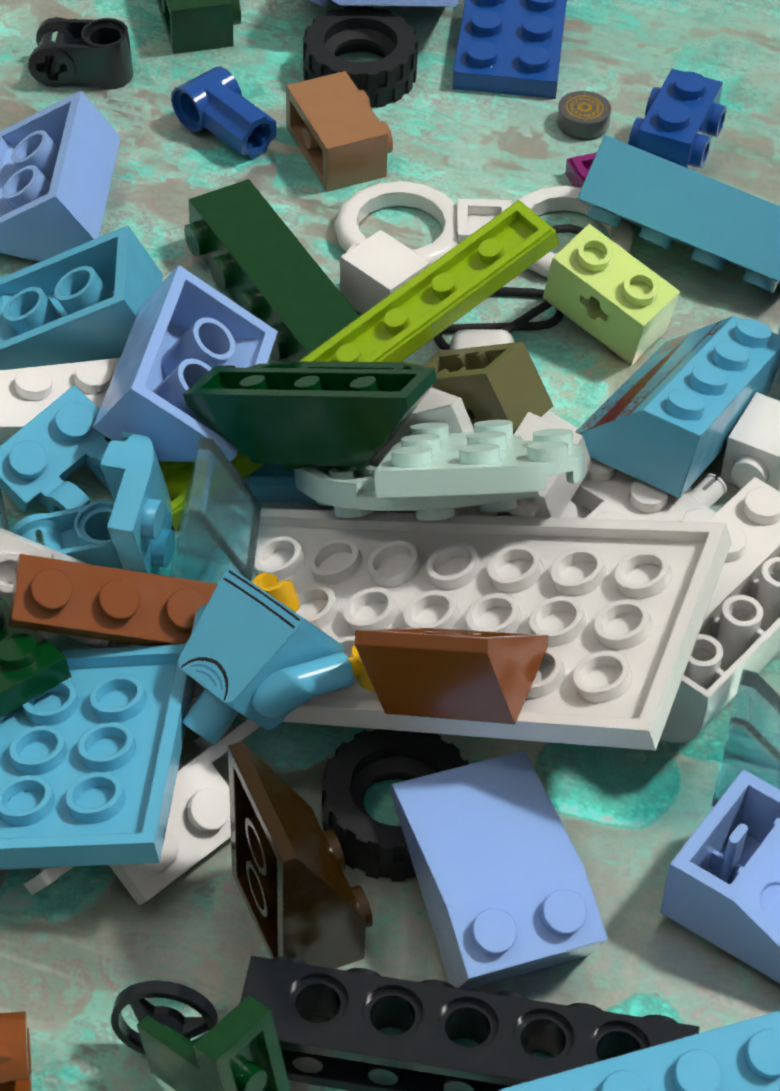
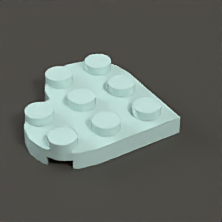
[374,420,586,498]

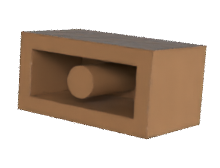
[286,71,393,192]

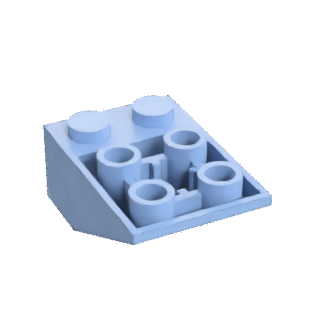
[660,769,780,983]

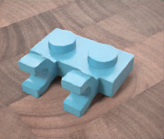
[0,385,111,513]

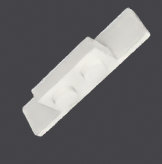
[23,718,261,906]

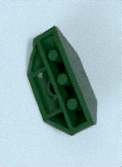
[183,361,437,471]

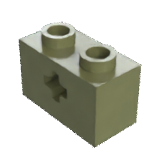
[423,342,554,434]

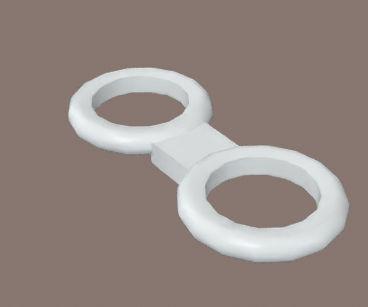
[334,181,634,277]

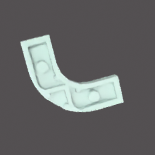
[294,464,539,521]

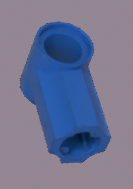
[171,66,276,160]

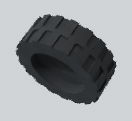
[303,6,418,108]
[321,729,469,882]

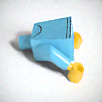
[178,566,375,745]

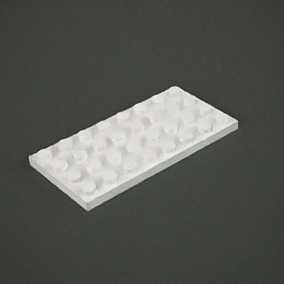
[190,508,732,751]

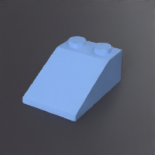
[390,750,608,990]

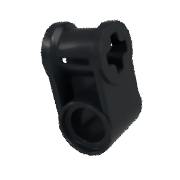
[28,17,134,89]

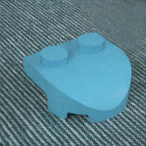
[100,432,175,575]

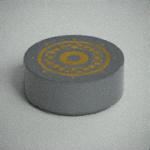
[557,91,611,139]

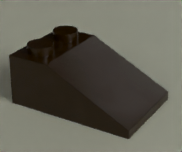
[228,741,373,969]

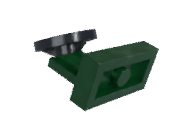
[111,981,291,1091]

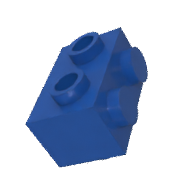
[628,69,727,171]

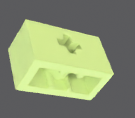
[543,224,680,365]

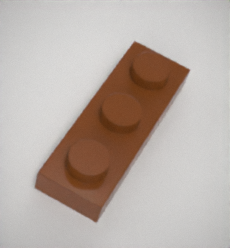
[8,554,218,646]

